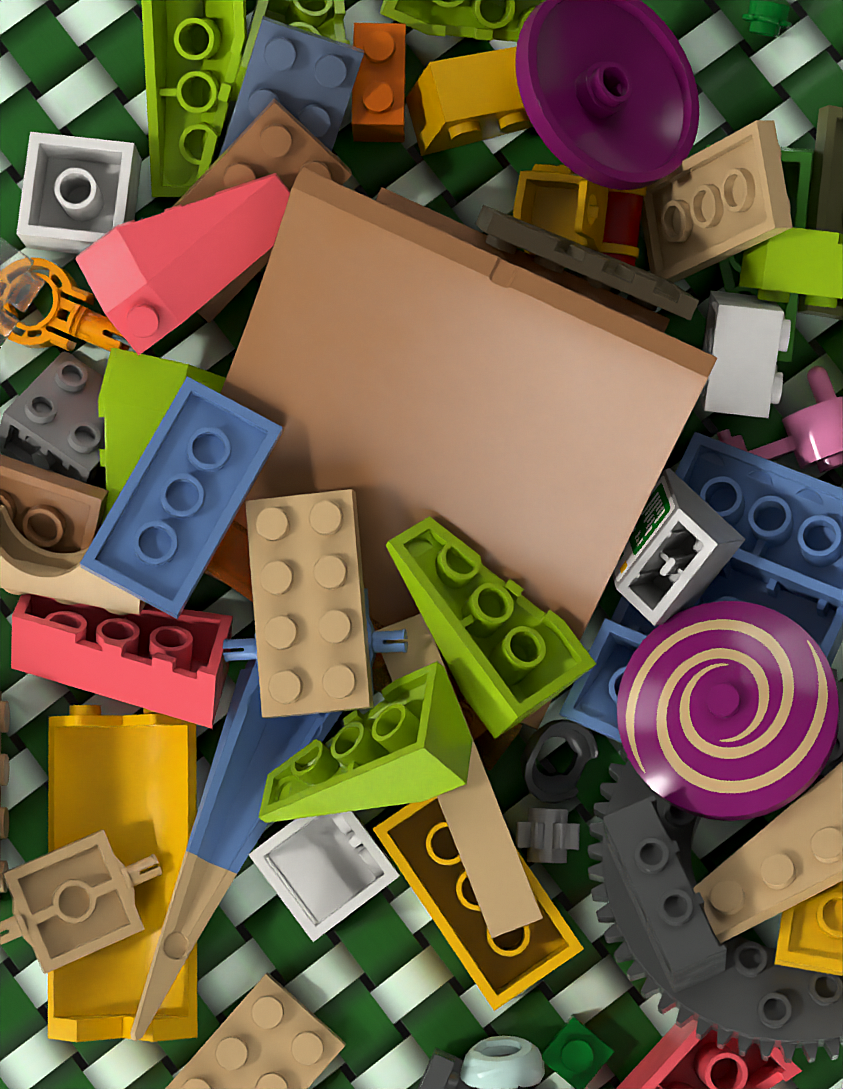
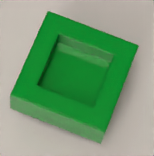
[541,1015,614,1089]

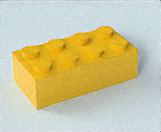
[373,796,584,1011]

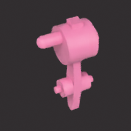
[717,366,843,473]

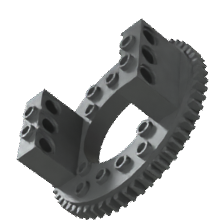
[588,668,843,1063]

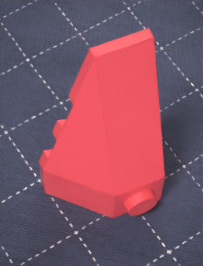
[75,173,290,355]

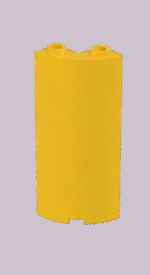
[48,705,198,1042]

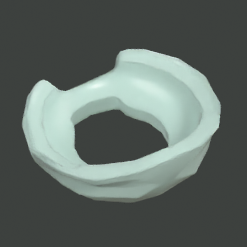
[460,1036,545,1089]

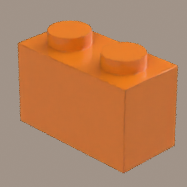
[351,23,406,142]

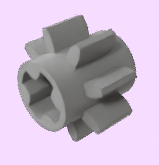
[515,808,580,863]

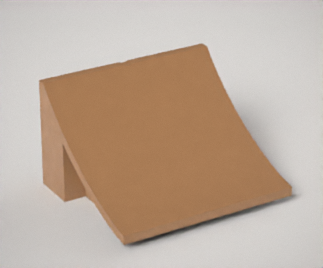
[203,167,717,730]

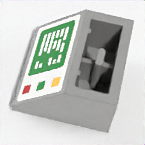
[612,468,746,626]

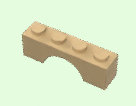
[0,505,146,615]

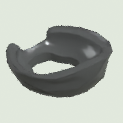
[520,719,599,803]

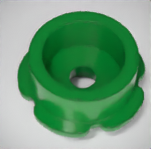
[742,0,792,37]

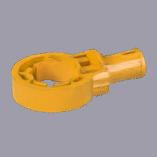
[0,257,130,351]

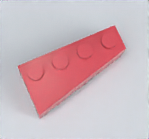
[11,594,233,729]
[616,1019,802,1089]

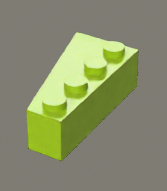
[739,227,843,308]

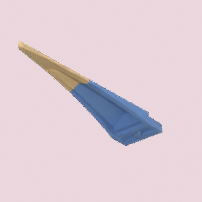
[130,660,343,1041]

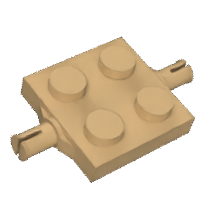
[0,830,162,974]

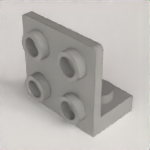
[0,351,105,485]

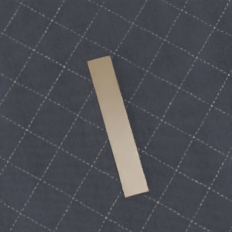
[377,613,543,938]

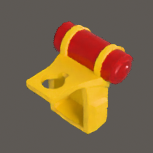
[513,164,647,266]

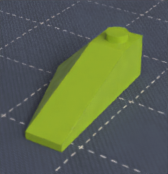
[141,0,247,197]
[98,348,226,525]

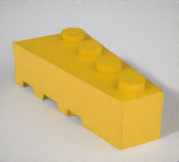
[406,46,534,156]

